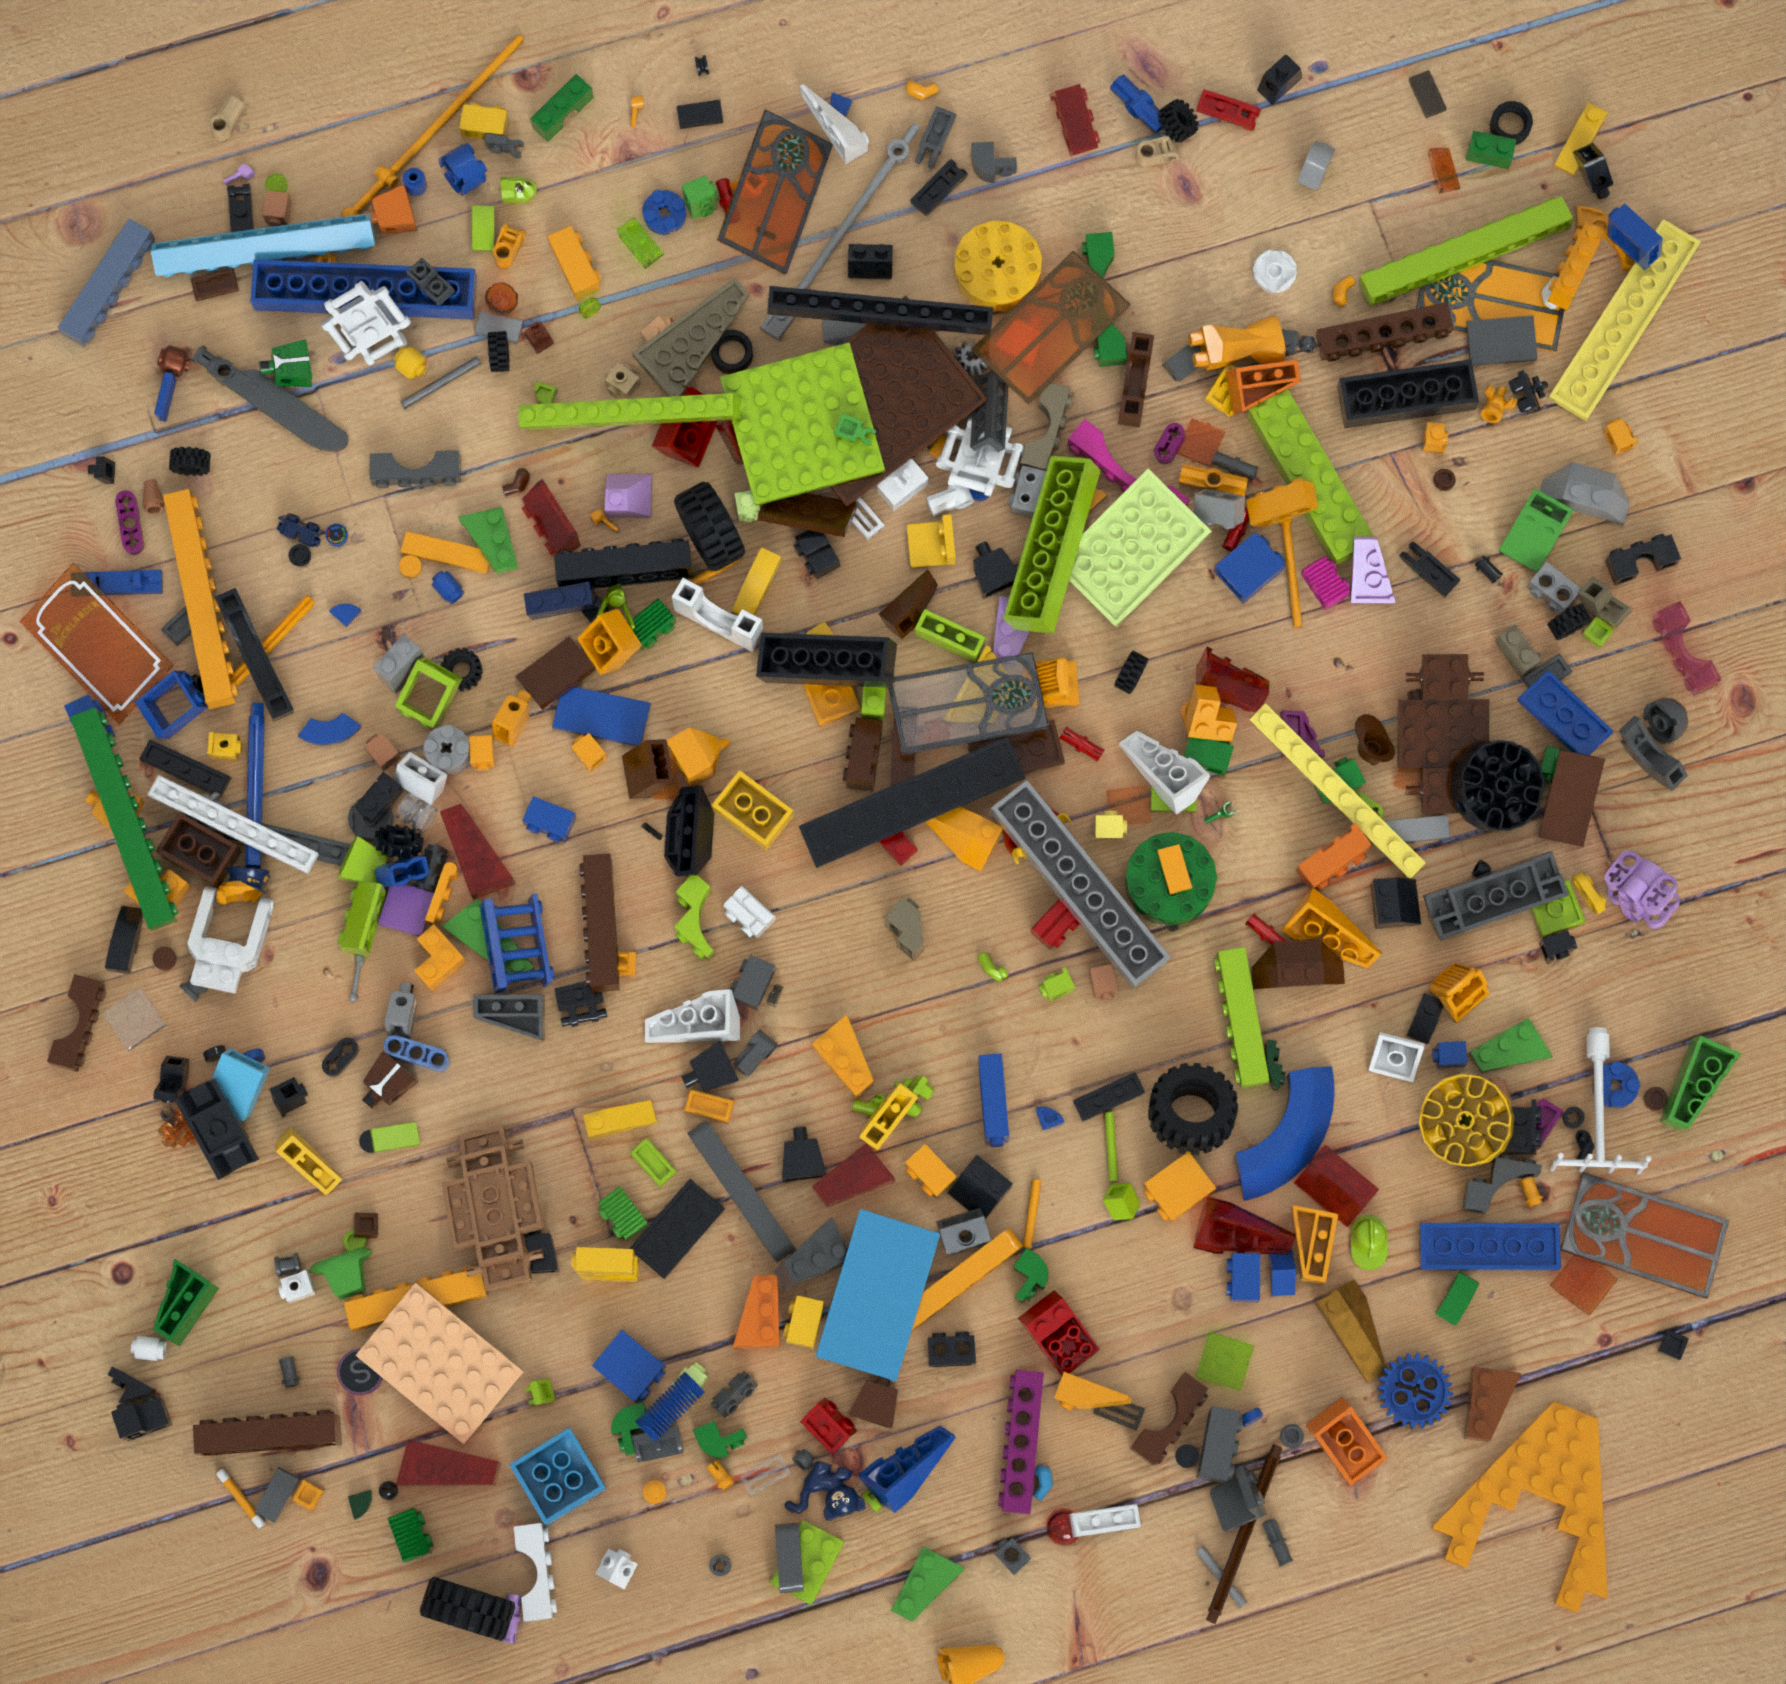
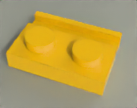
[1203,365,1237,417]

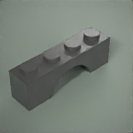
[370,450,461,488]

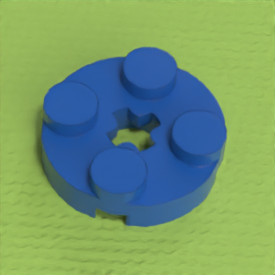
[642,190,687,235]
[1593,1061,1640,1108]

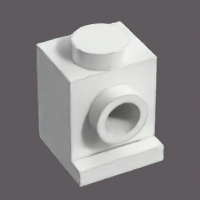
[278,1270,316,1303]

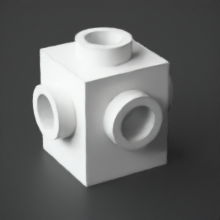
[595,1549,638,1590]

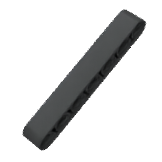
[687,1120,796,1263]

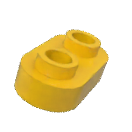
[1572,872,1607,915]

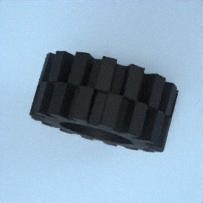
[1158,99,1199,143]
[488,331,510,372]
[169,447,211,476]
[1547,604,1592,640]
[441,648,483,691]
[1114,650,1149,694]

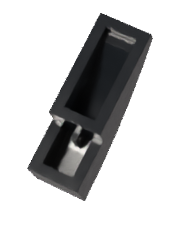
[105,906,144,974]

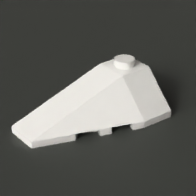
[800,84,869,164]
[1119,731,1210,815]
[645,989,740,1043]

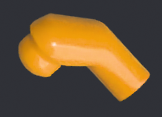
[1332,275,1356,306]

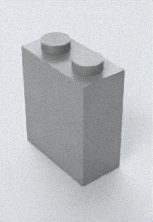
[373,634,424,694]

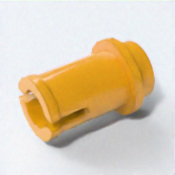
[1520,1177,1543,1208]
[706,1459,734,1491]

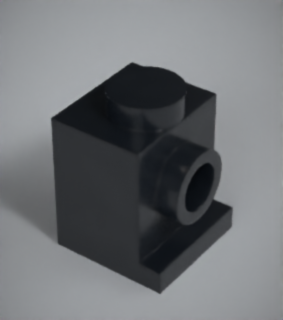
[1539,931,1577,964]
[269,1077,308,1118]

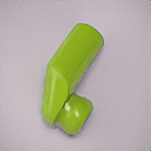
[977,952,1008,981]
[852,1094,886,1116]

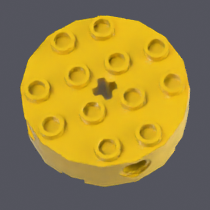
[954,220,1042,313]
[1419,1074,1515,1167]

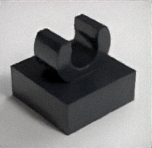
[88,456,115,485]

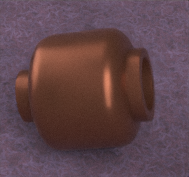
[157,345,191,377]

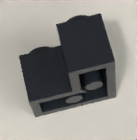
[111,1395,172,1442]

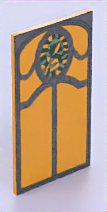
[1416,260,1565,353]

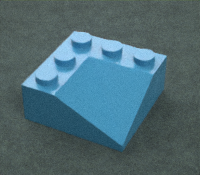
[509,1427,608,1527]

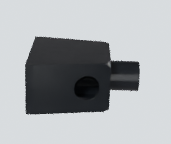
[1257,55,1302,105]
[1573,143,1613,199]
[973,541,1018,599]
[681,1041,739,1092]
[782,1127,827,1182]
[523,1230,559,1274]

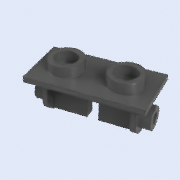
[416,844,448,893]
[711,1371,758,1418]

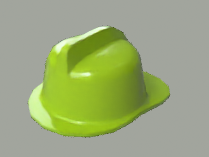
[1351,1215,1388,1271]

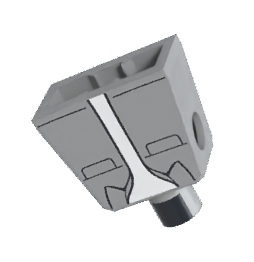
[384,982,417,1040]

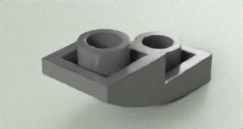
[406,258,455,306]
[254,1467,299,1523]

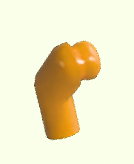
[905,80,939,100]

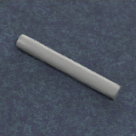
[1196,1546,1247,1608]

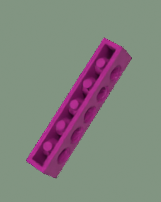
[998,1370,1044,1515]

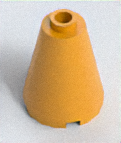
[937,1644,1005,1684]

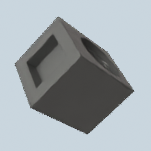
[994,1538,1031,1575]

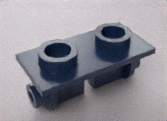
[277,513,326,547]

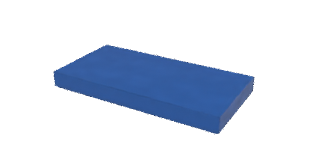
[1517,670,1614,755]
[552,687,651,746]

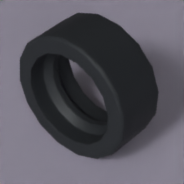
[1489,101,1533,145]
[711,330,753,374]

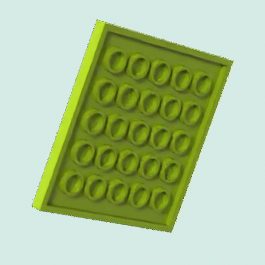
[720,343,885,506]

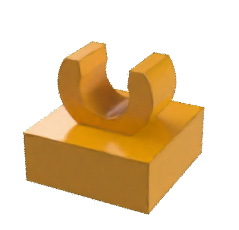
[618,951,637,976]

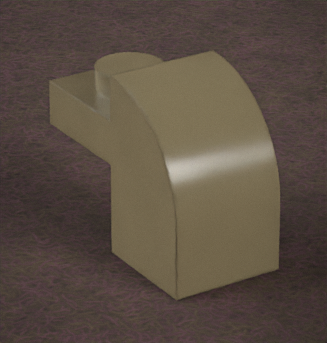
[1578,577,1632,628]

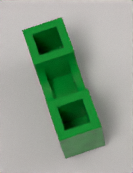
[530,74,594,142]

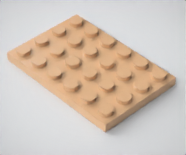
[356,1283,524,1444]

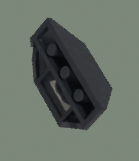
[664,785,714,877]

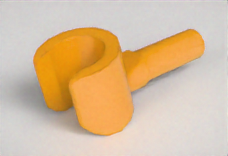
[630,96,644,127]
[590,509,619,533]

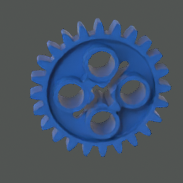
[1377,1353,1453,1429]

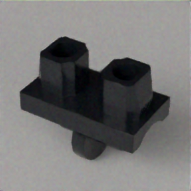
[1508,370,1549,413]

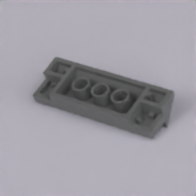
[1423,851,1569,940]

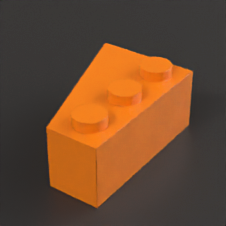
[1296,823,1372,891]

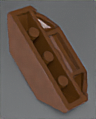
[1252,939,1345,990]

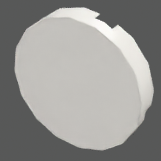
[1252,250,1297,294]

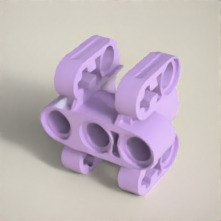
[1605,851,1680,929]

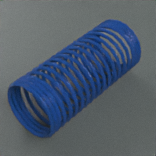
[635,1372,705,1442]

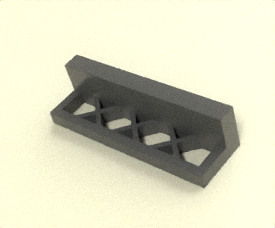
[970,371,1009,452]

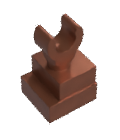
[525,321,554,354]

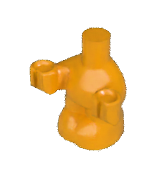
[1480,385,1518,423]

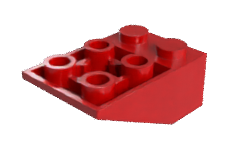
[1018,1290,1100,1376]

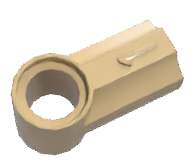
[209,96,245,142]

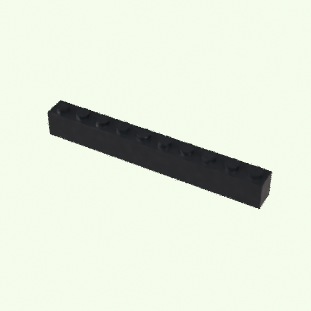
[767,286,993,336]

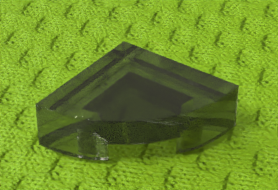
[767,984,784,1008]

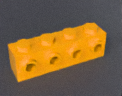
[1547,221,1606,310]

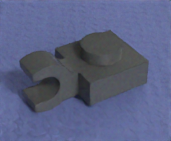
[485,133,524,158]

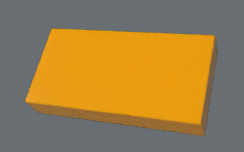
[1157,844,1192,895]
[684,1089,735,1124]

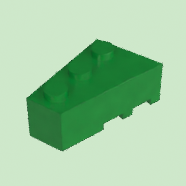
[153,1259,219,1346]

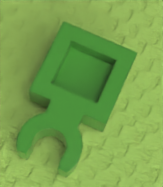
[834,413,876,446]

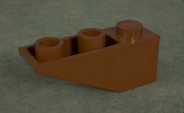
[879,569,938,639]

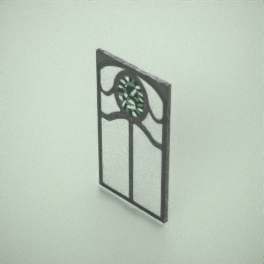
[889,652,1049,755]

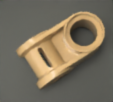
[1135,135,1179,167]

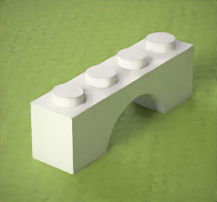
[513,1523,557,1622]

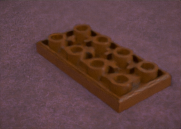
[1538,749,1605,847]

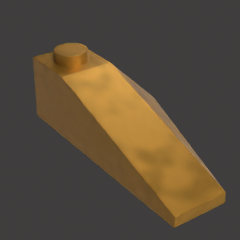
[1315,1279,1386,1383]

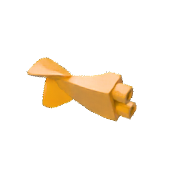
[1188,315,1286,371]

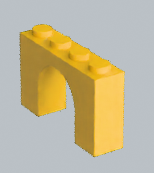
[571,1247,639,1282]

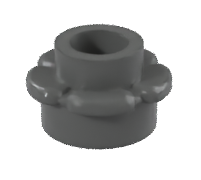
[792,1449,814,1471]

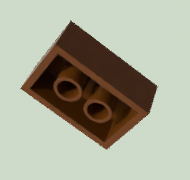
[156,812,241,889]

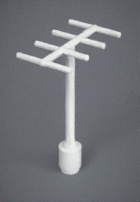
[1550,1027,1651,1175]

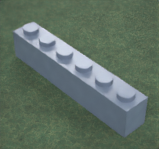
[58,219,155,347]

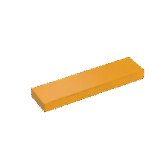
[400,531,490,574]

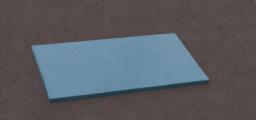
[815,1209,940,1381]

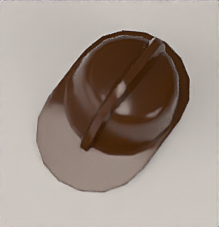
[1355,714,1395,766]

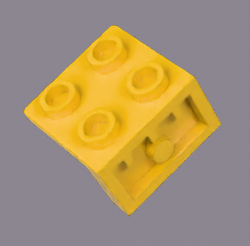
[907,514,956,568]

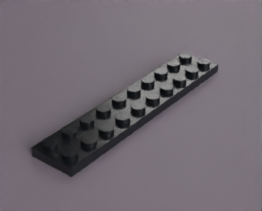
[799,737,1026,868]

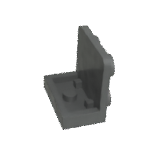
[1210,1465,1267,1532]

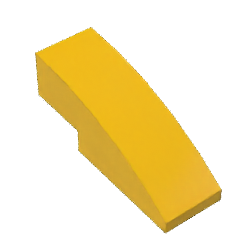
[732,547,782,616]

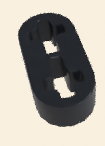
[322,1038,359,1077]

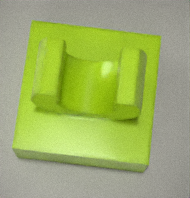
[525,1379,556,1405]

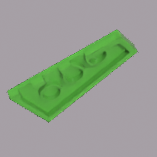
[442,898,535,983]

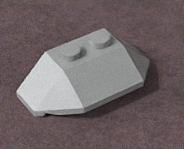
[1540,462,1630,525]

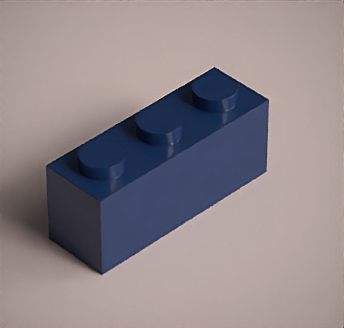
[524,581,598,620]

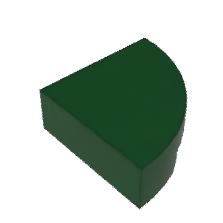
[348,1490,372,1520]

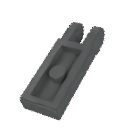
[915,106,957,169]

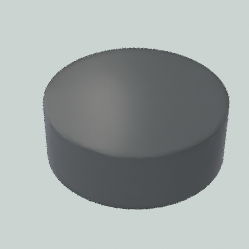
[1280,1424,1304,1448]

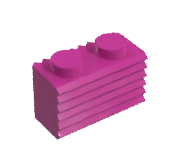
[1301,556,1350,611]

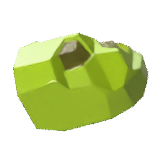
[500,177,537,204]

